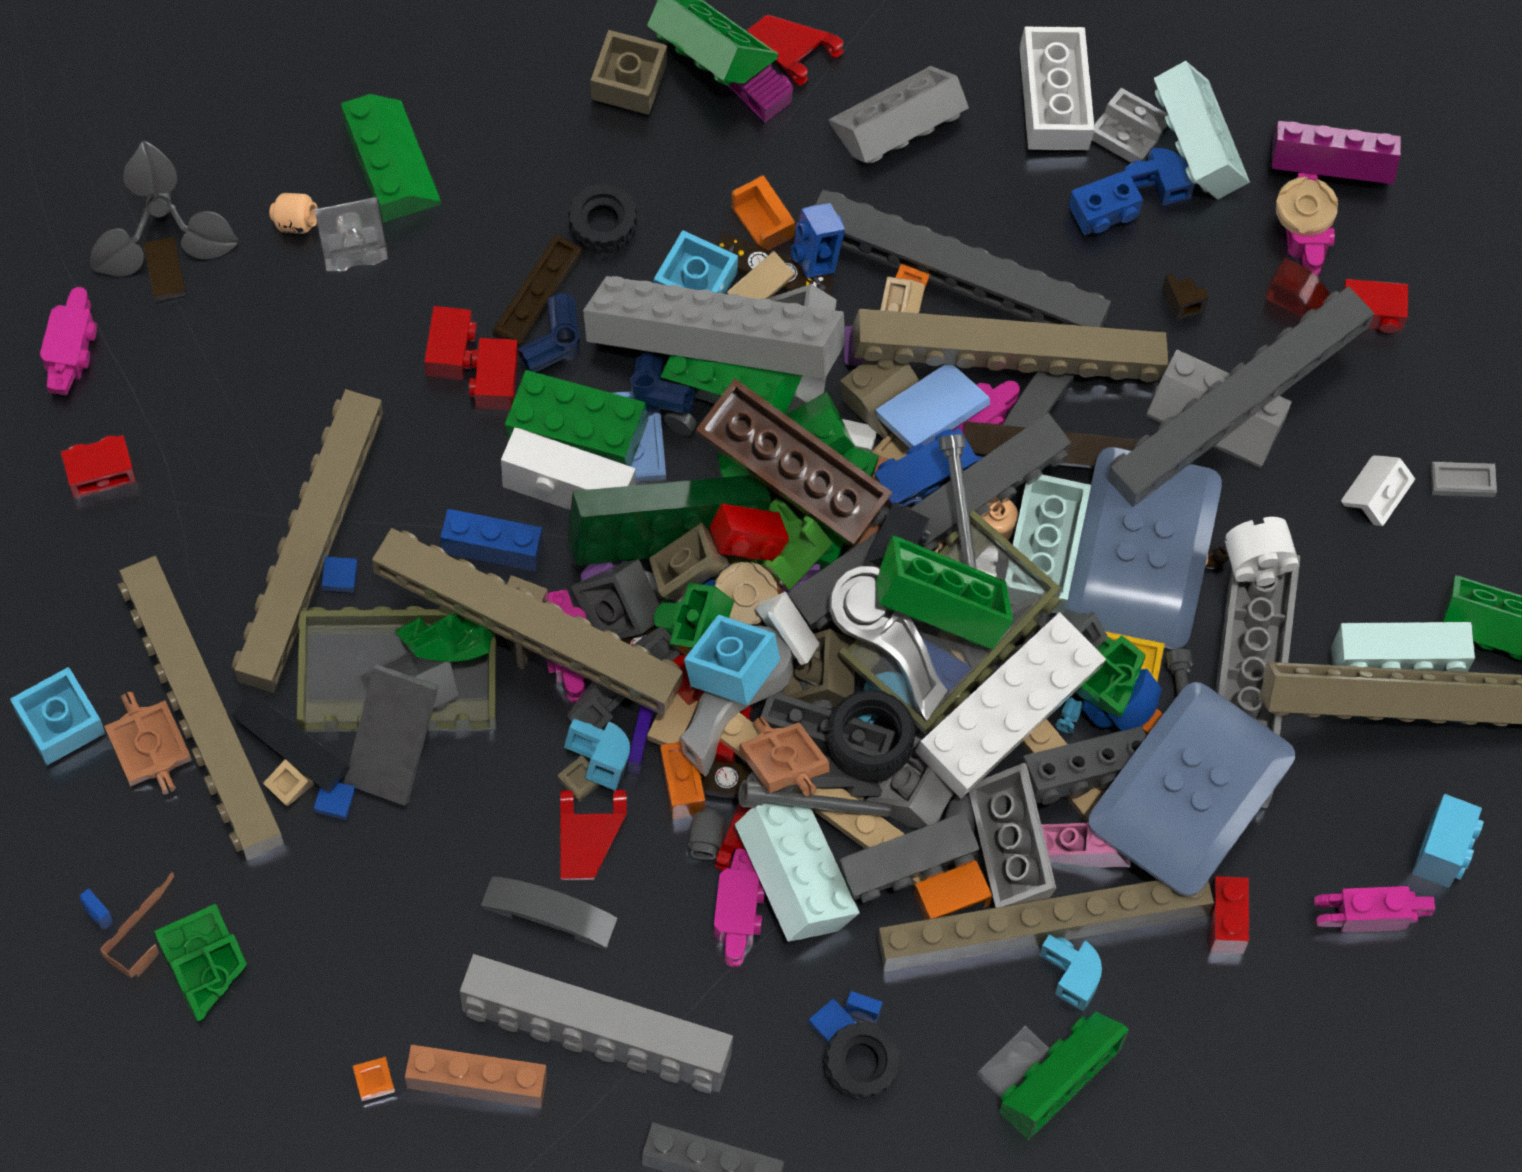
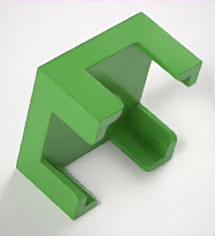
[744,497,833,590]

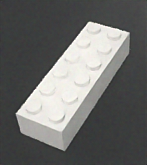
[915,612,1106,799]

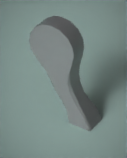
[829,566,948,721]
[680,626,793,776]

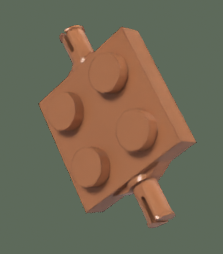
[104,692,192,794]
[740,717,830,796]

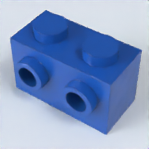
[1068,170,1143,236]
[791,203,845,278]

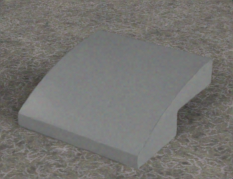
[1092,88,1169,163]

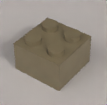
[590,30,667,115]

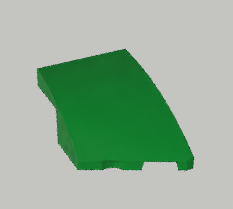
[395,613,493,661]
[1075,635,1145,717]
[152,904,247,1022]

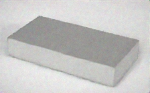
[1430,462,1497,497]

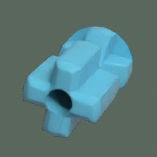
[1055,698,1083,733]

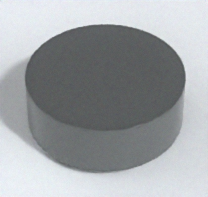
[664,410,697,436]

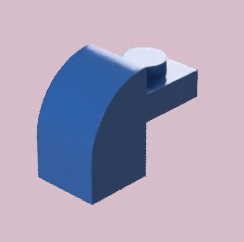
[1124,148,1195,205]
[1082,669,1162,731]

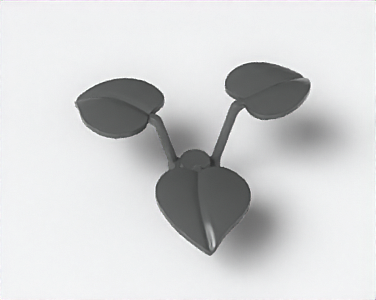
[90,141,238,277]

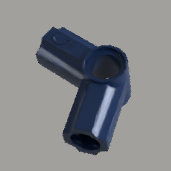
[518,293,580,372]
[630,351,695,415]

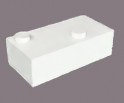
[1019,27,1095,150]
[501,427,636,510]

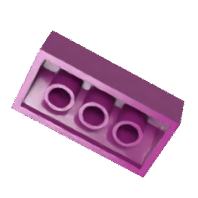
[1271,121,1401,184]

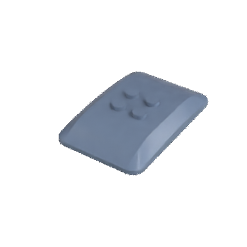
[1065,447,1222,649]
[1088,682,1295,897]

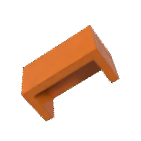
[731,175,795,250]
[660,741,705,820]
[913,861,992,920]

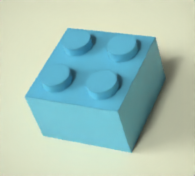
[654,230,738,294]
[684,614,780,705]
[10,667,105,765]
[1412,794,1484,888]

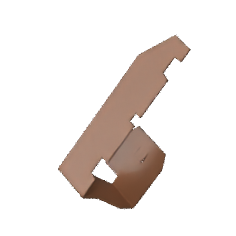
[100,871,175,978]

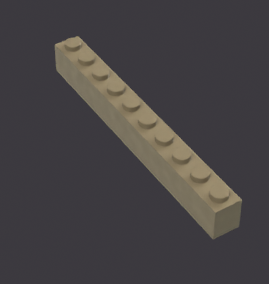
[853,309,1169,382]
[232,389,383,693]
[372,528,683,716]
[118,555,284,860]
[1260,662,1522,726]
[877,880,1214,972]

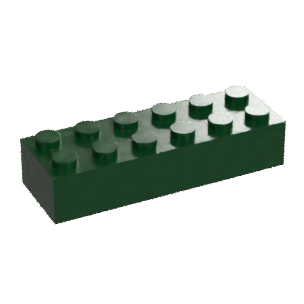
[568,475,771,565]

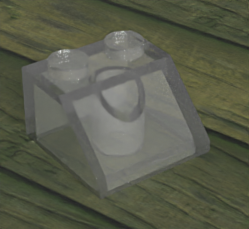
[315,197,388,272]

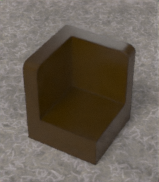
[1162,274,1209,320]

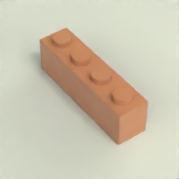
[405,1045,547,1109]

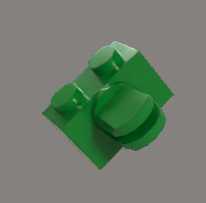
[654,583,734,656]

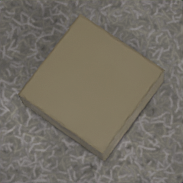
[557,755,600,802]

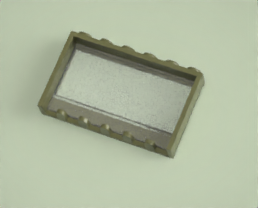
[839,510,1061,736]
[297,606,497,732]

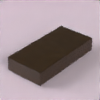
[144,237,186,302]

